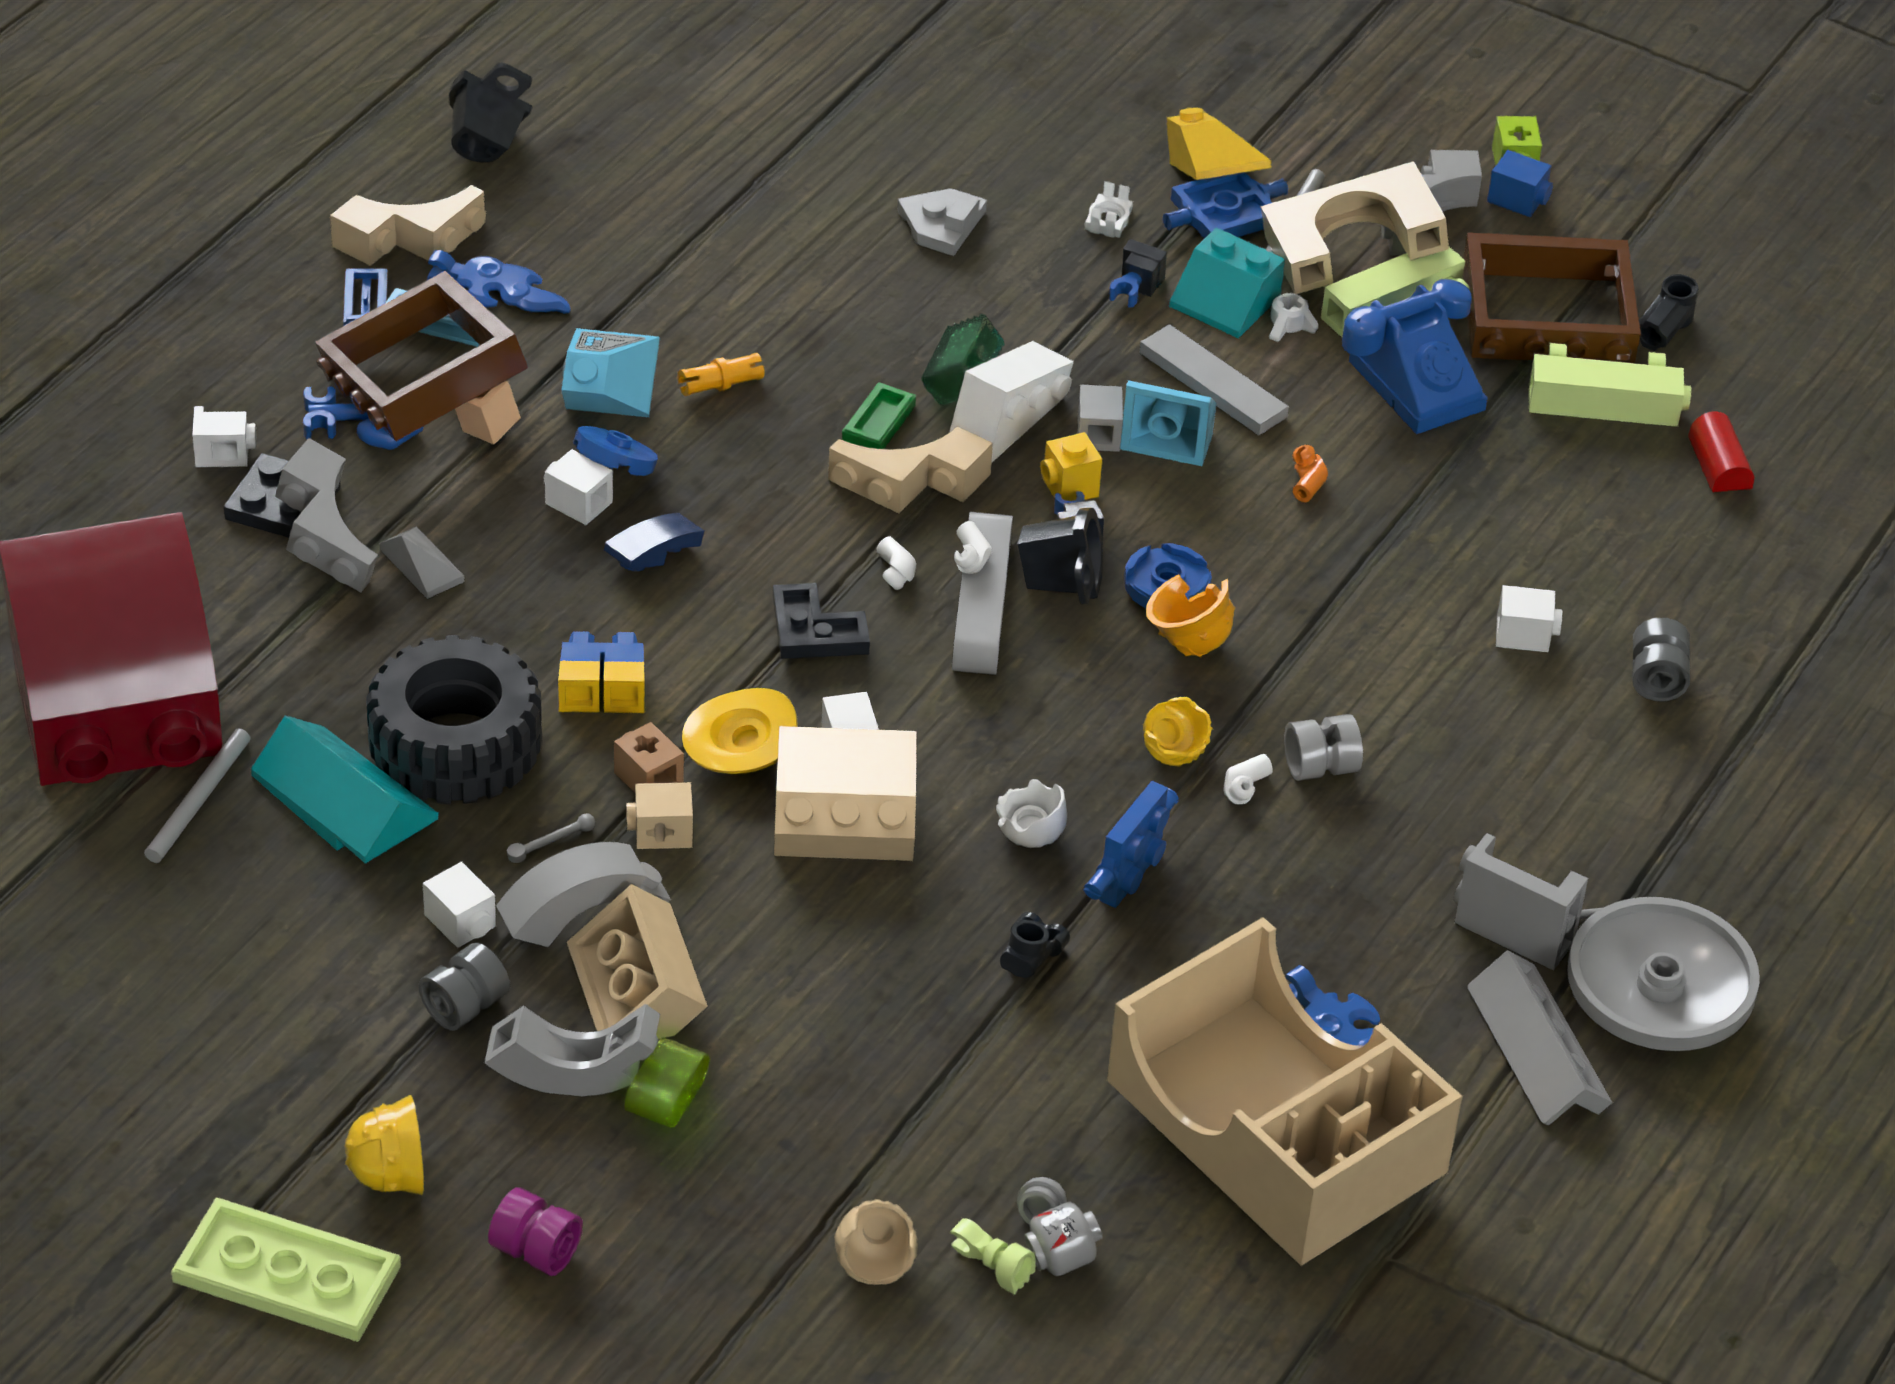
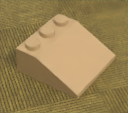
[774,726,916,861]

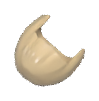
[835,1199,918,1285]

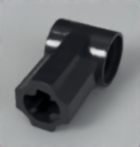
[1639,274,1699,351]

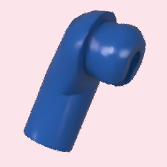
[357,419,423,450]

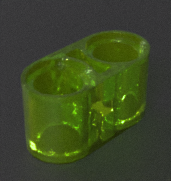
[625,1037,710,1128]

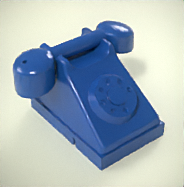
[1342,279,1488,434]

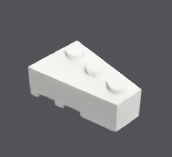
[949,341,1074,463]

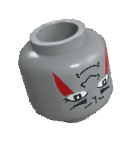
[1024,1202,1103,1276]

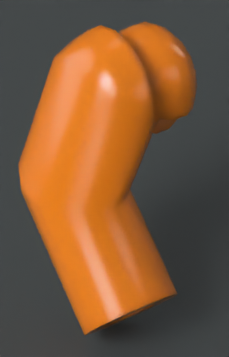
[1292,445,1328,503]

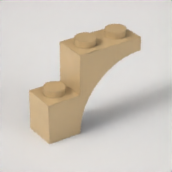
[330,185,486,266]
[828,426,993,513]

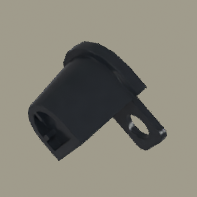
[448,63,533,163]
[1017,507,1103,604]

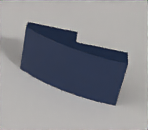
[604,513,704,571]

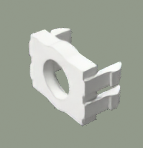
[1085,182,1133,237]

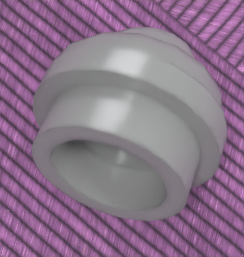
[1017,1177,1067,1224]

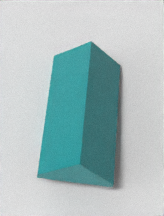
[251,715,438,864]

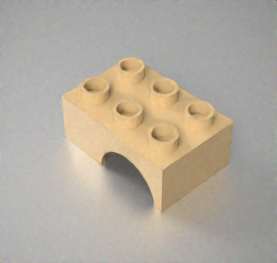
[1107,917,1462,1266]

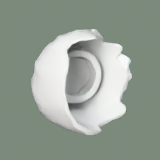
[996,779,1067,848]

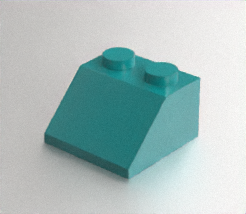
[1169,228,1285,339]

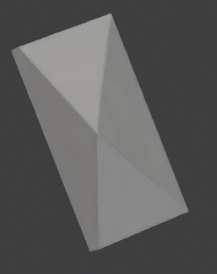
[380,527,464,599]

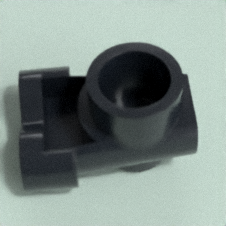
[1000,912,1070,978]

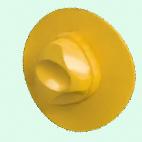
[682,688,798,774]

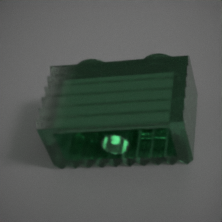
[921,313,1005,405]

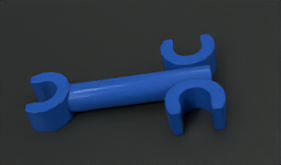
[303,386,369,439]

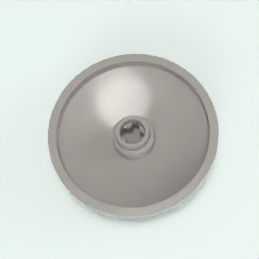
[1568,897,1760,1051]

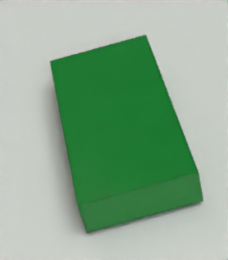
[842,382,916,449]

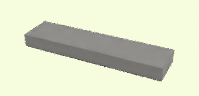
[1140,324,1289,435]

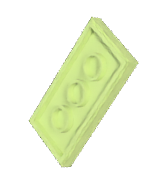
[171,1197,401,1342]

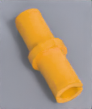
[677,353,765,396]

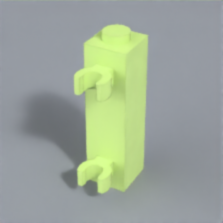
[1321,247,1470,337]
[1529,343,1691,427]

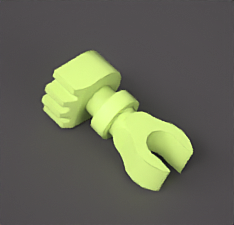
[950,1219,1036,1295]

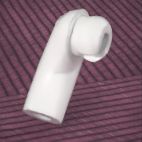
[876,537,916,590]
[1224,754,1273,805]

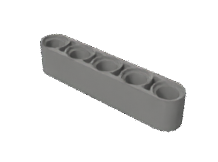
[952,512,1013,675]

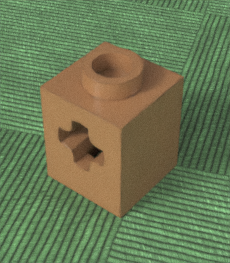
[614,722,684,793]

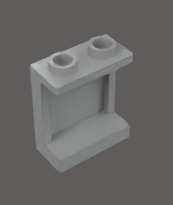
[1453,833,1588,970]

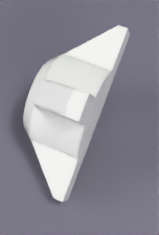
[1269,293,1319,342]

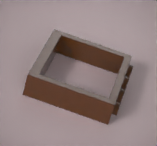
[1463,233,1641,364]
[315,271,528,441]

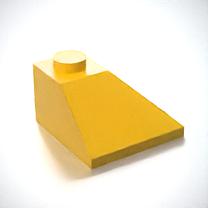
[1167,108,1271,180]

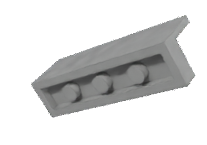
[1468,950,1612,1125]

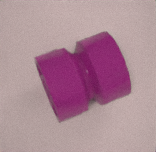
[488,1187,583,1276]

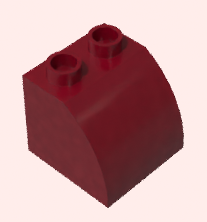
[0,512,223,786]

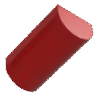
[1688,411,1755,492]

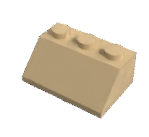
[567,884,708,1039]

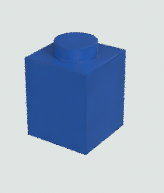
[1487,150,1553,217]

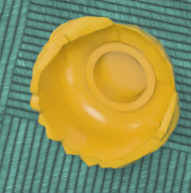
[1143,697,1213,767]

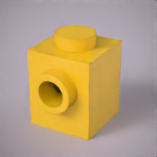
[1040,432,1102,501]

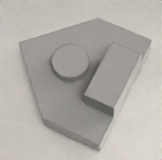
[897,188,987,256]

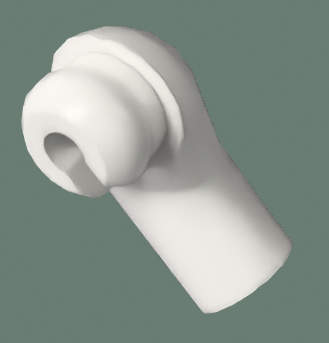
[954,521,992,574]

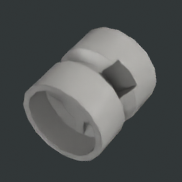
[1284,714,1363,781]

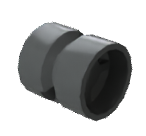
[1632,618,1690,701]
[418,942,510,1031]

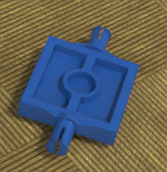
[1163,172,1288,239]
[1084,781,1179,908]

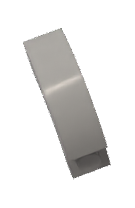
[496,842,671,947]
[485,1004,660,1096]

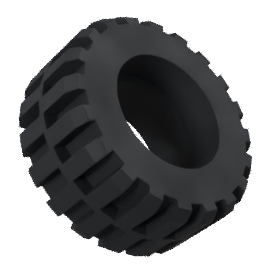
[366,635,542,805]

